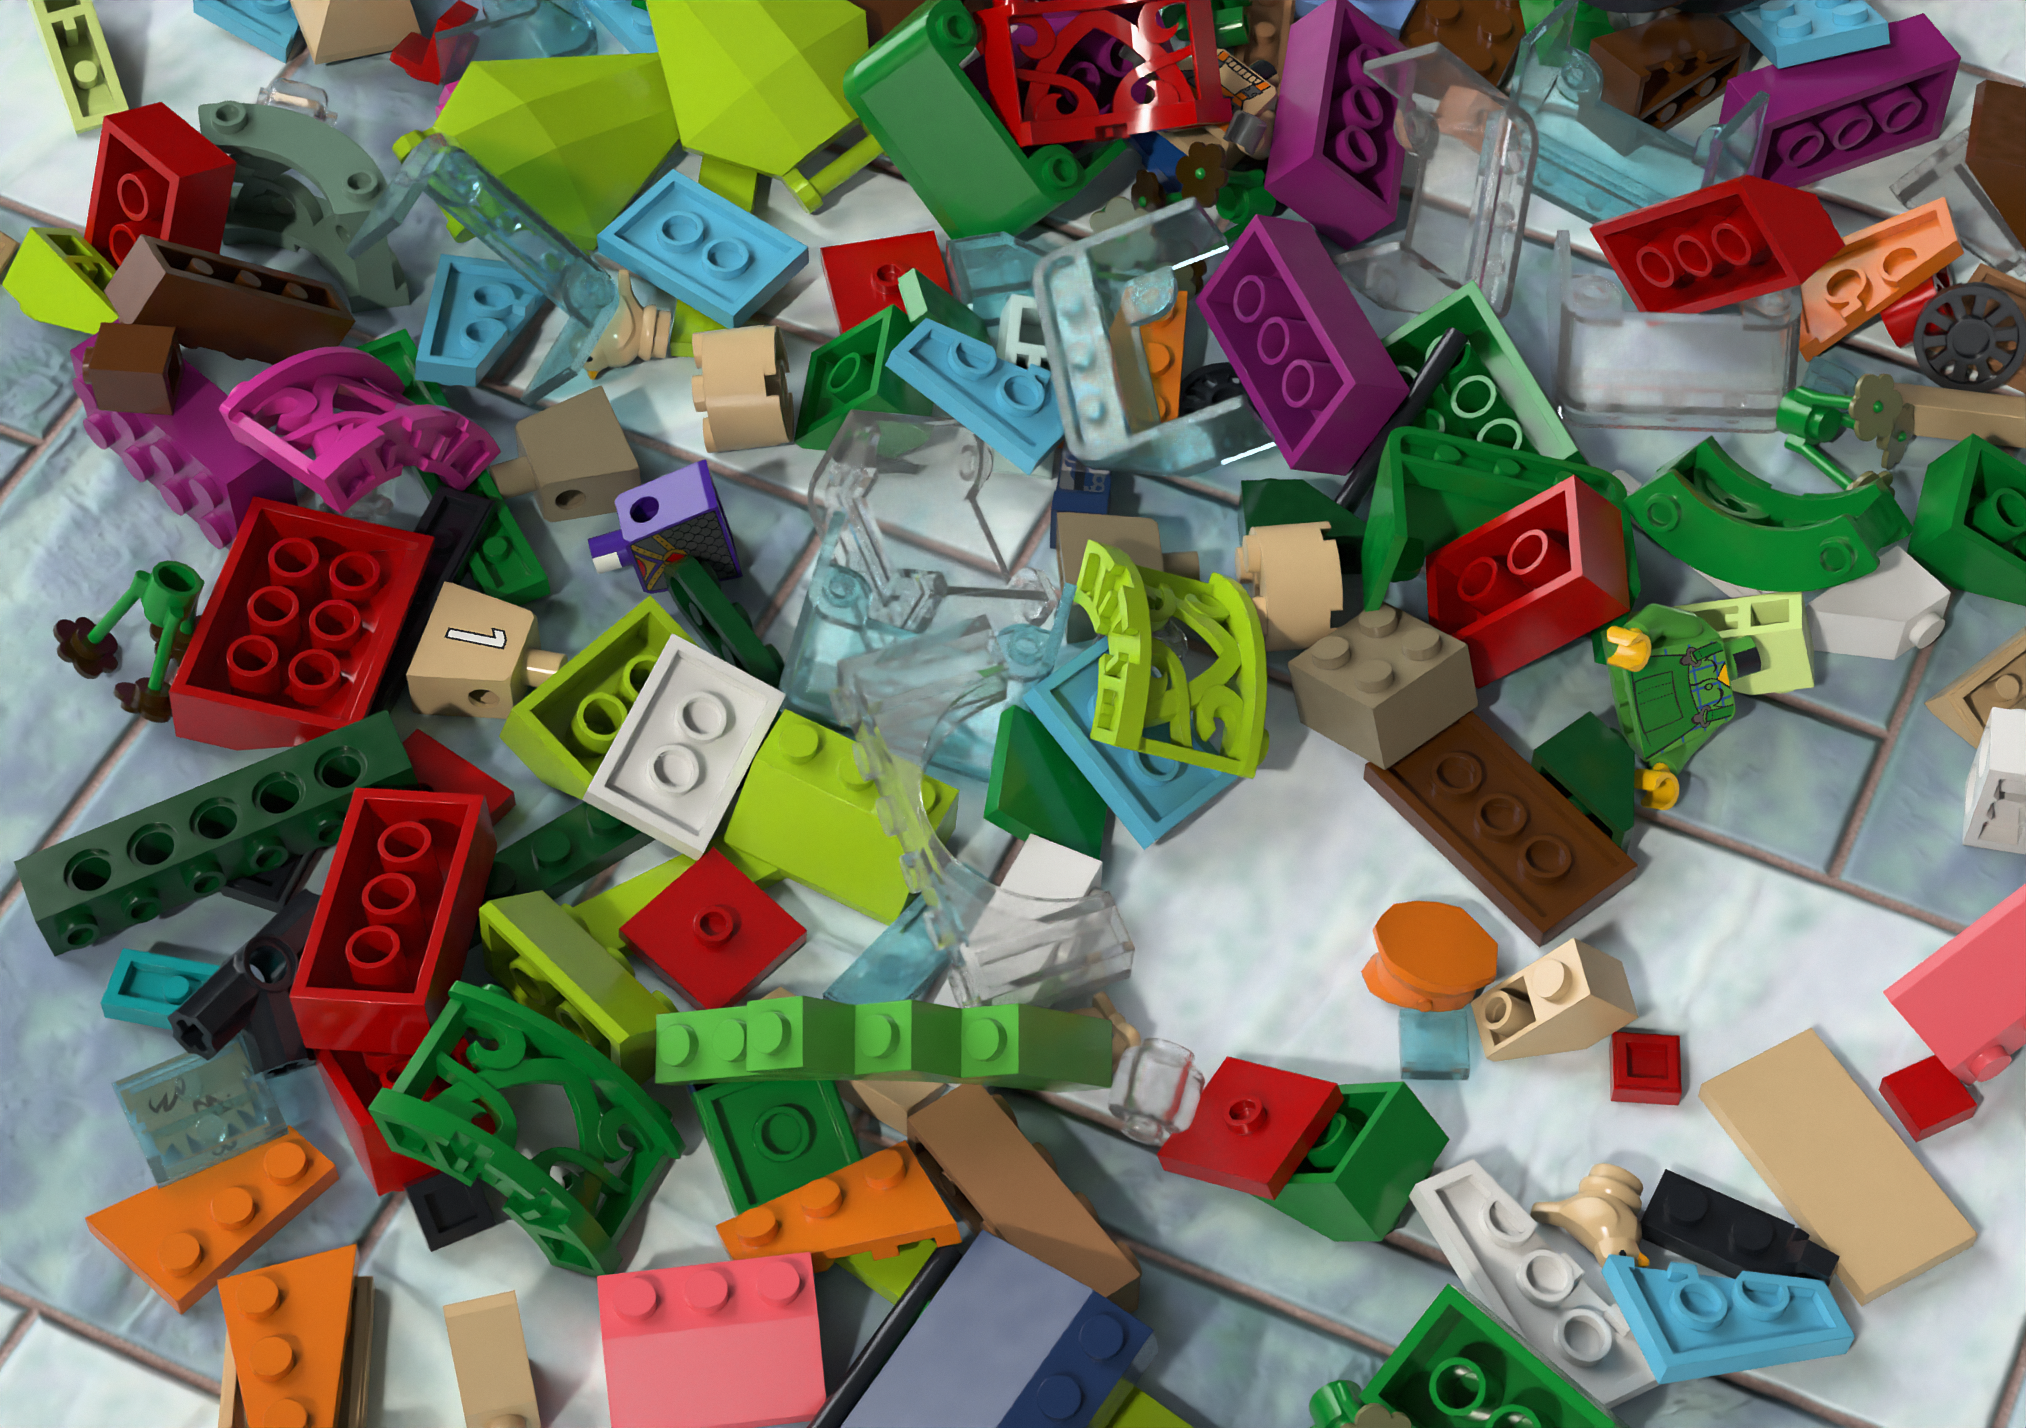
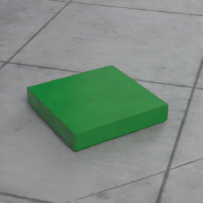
[983,704,1107,860]
[690,1080,864,1217]

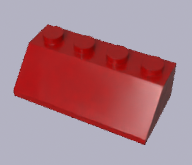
[1589,174,1846,327]

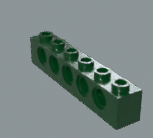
[14,709,421,957]

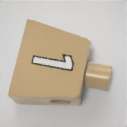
[406,582,568,719]

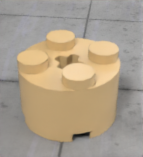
[691,325,794,453]
[1235,521,1343,652]

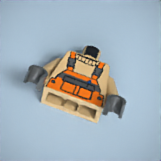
[1118,45,1279,170]

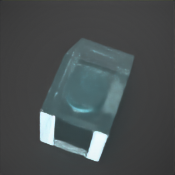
[946,231,1077,327]

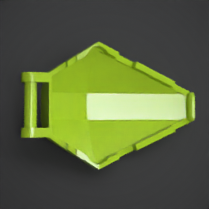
[645,0,888,215]
[392,52,681,251]

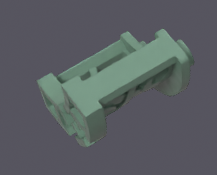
[198,101,410,313]

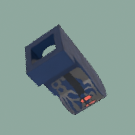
[1050,440,1114,549]

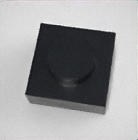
[402,1169,496,1252]

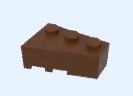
[1577,11,1751,158]

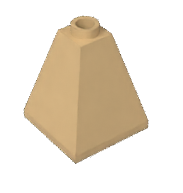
[289,0,422,65]

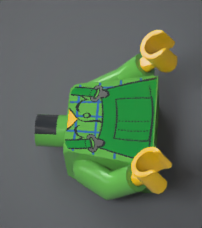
[1600,603,1761,810]

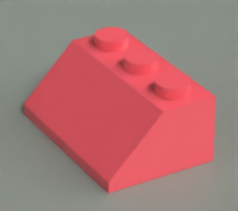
[1883,884,2026,1086]
[597,1252,826,1428]

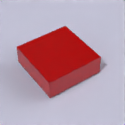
[1609,1031,1682,1106]
[1878,1055,1977,1143]

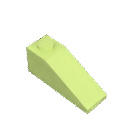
[27,0,129,134]
[1625,591,1814,695]

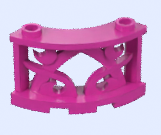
[219,346,501,515]

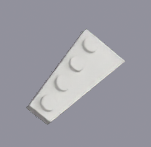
[1409,1159,1659,1409]

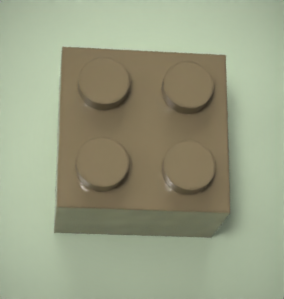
[1287,601,1478,770]

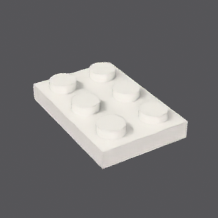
[582,633,786,861]

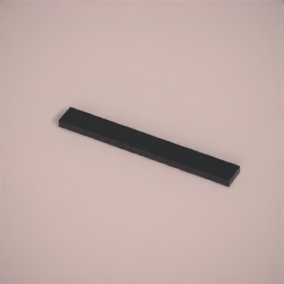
[221,485,498,913]

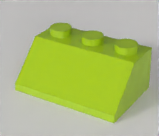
[499,595,702,800]
[722,709,960,929]
[479,890,679,1086]

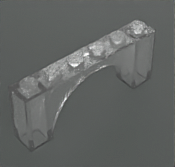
[829,614,1135,1008]

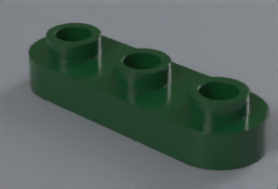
[663,555,787,691]

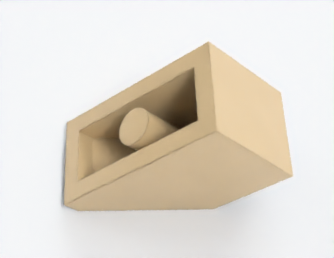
[443,1290,541,1428]

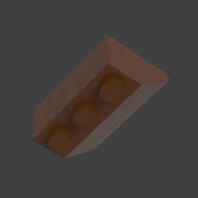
[1965,79,2026,251]

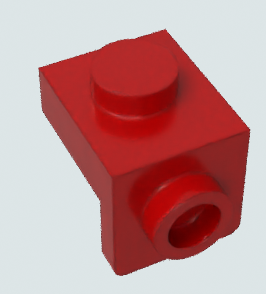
[389,0,479,86]

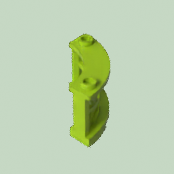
[1073,539,1269,779]

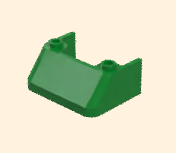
[843,0,1127,257]
[1361,426,1641,665]

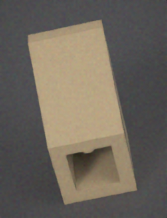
[1470,938,1639,1062]

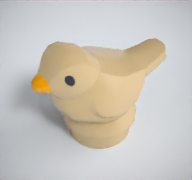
[576,269,671,380]
[1530,1163,1650,1269]

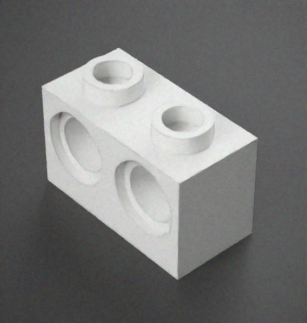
[1962,707,2026,855]

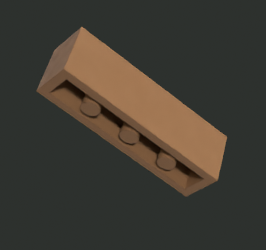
[907,1084,1142,1314]

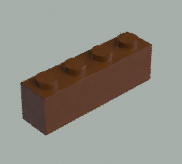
[104,234,356,365]

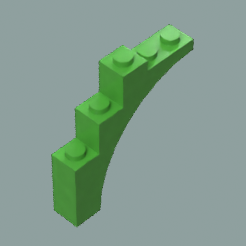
[655,996,1112,1093]

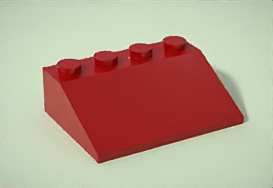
[169,496,435,751]

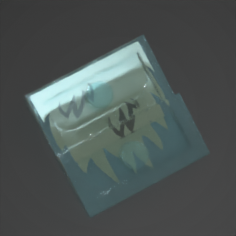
[111,1031,289,1189]

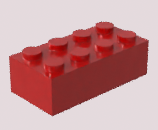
[289,787,498,1055]

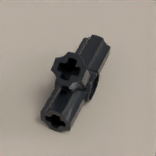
[167,888,321,1080]

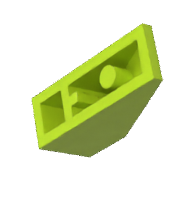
[2,227,118,335]

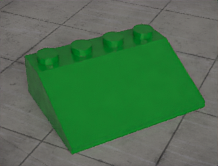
[1365,279,1591,466]

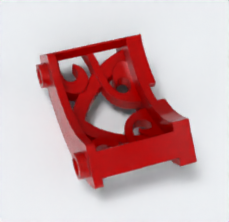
[972,0,1233,151]

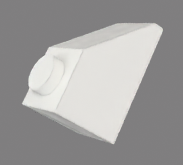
[1806,545,1951,660]

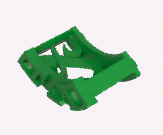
[1623,435,1914,592]
[368,980,686,1278]

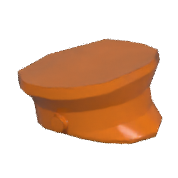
[1361,901,1498,1013]

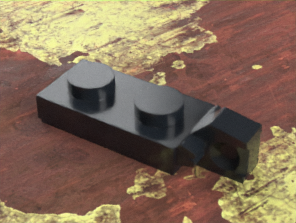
[1640,1169,1840,1287]

